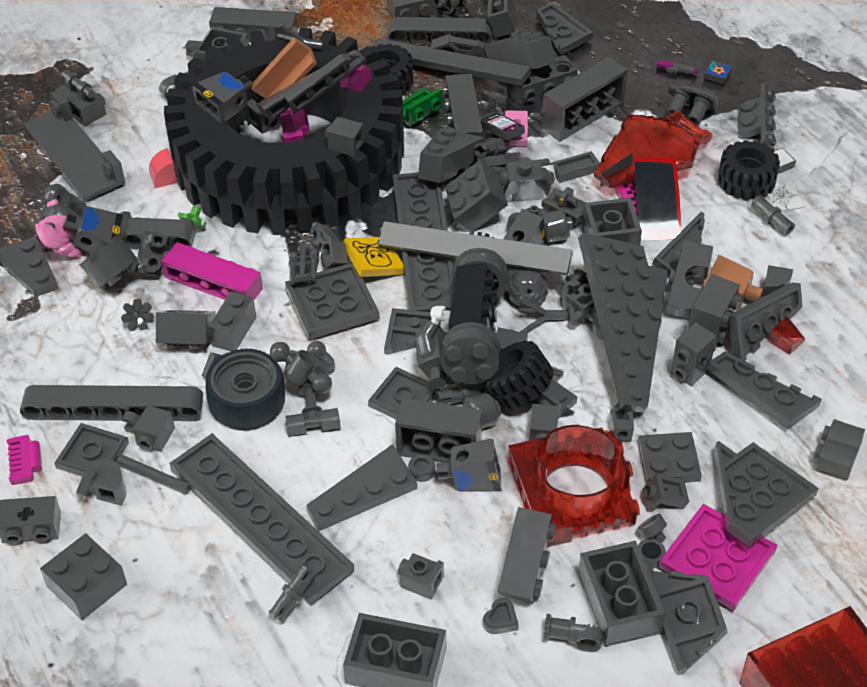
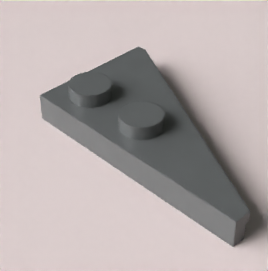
[652,212,705,286]

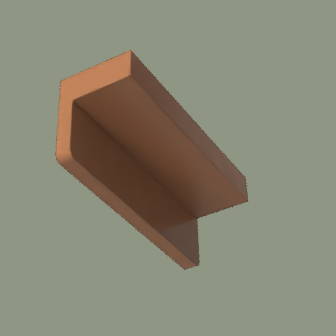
[252,37,316,98]

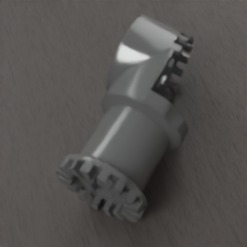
[544,614,603,652]

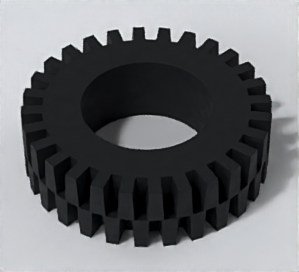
[164,27,404,235]

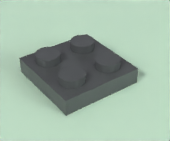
[638,432,702,484]

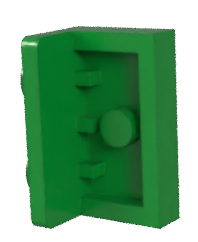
[403,88,442,127]

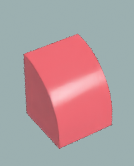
[149,148,177,188]

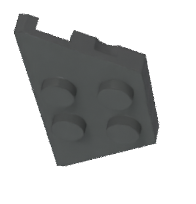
[647,567,728,675]

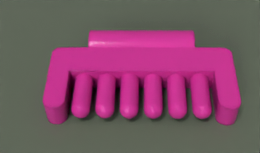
[280,108,310,143]
[6,435,42,485]

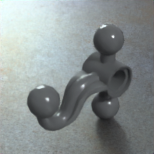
[270,341,335,394]

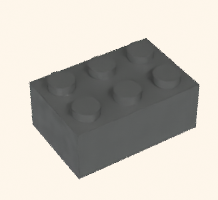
[395,398,482,463]
[579,541,666,645]
[343,613,447,687]

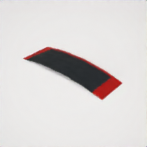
[634,157,682,240]

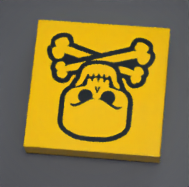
[343,237,404,277]

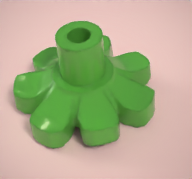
[177,205,207,230]

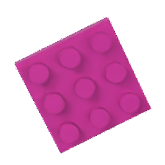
[659,504,778,611]

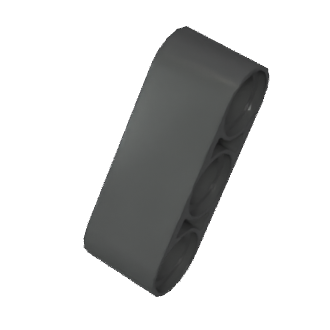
[122,217,195,251]

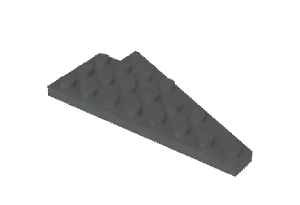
[578,232,668,413]

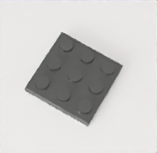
[285,263,380,340]

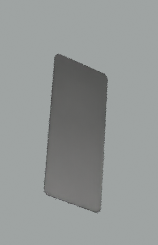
[600,153,633,186]

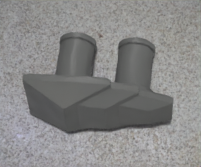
[667,84,719,125]

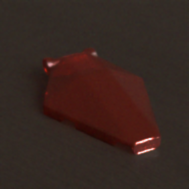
[594,110,712,188]

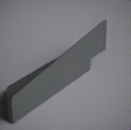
[256,49,366,122]

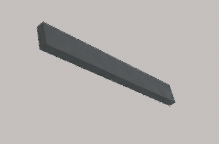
[373,38,531,86]

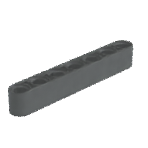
[20,385,204,421]

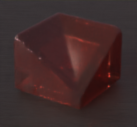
[769,317,805,355]

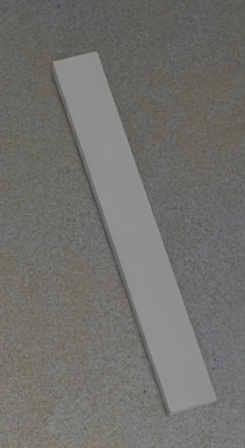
[378,221,573,276]

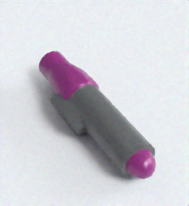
[656,60,699,75]

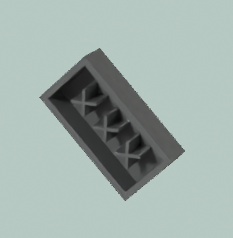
[542,57,628,142]

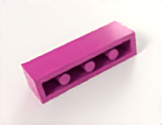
[161,242,263,300]

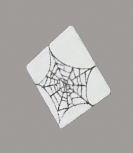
[768,184,805,211]

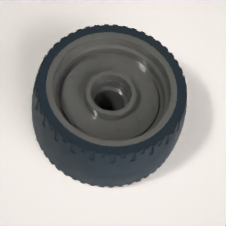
[205,348,285,430]

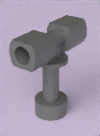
[285,379,341,436]

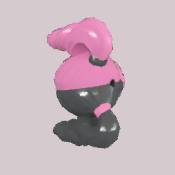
[35,184,87,258]

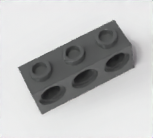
[507,55,578,105]

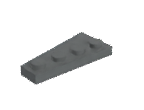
[306,444,417,531]

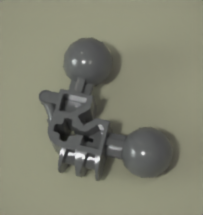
[557,269,603,340]

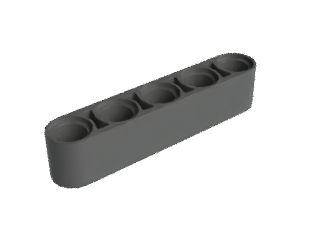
[389,17,492,46]

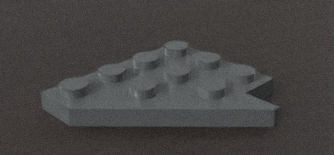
[714,441,819,547]

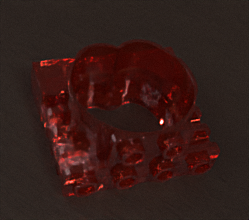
[508,425,640,547]

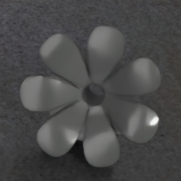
[121,299,154,330]

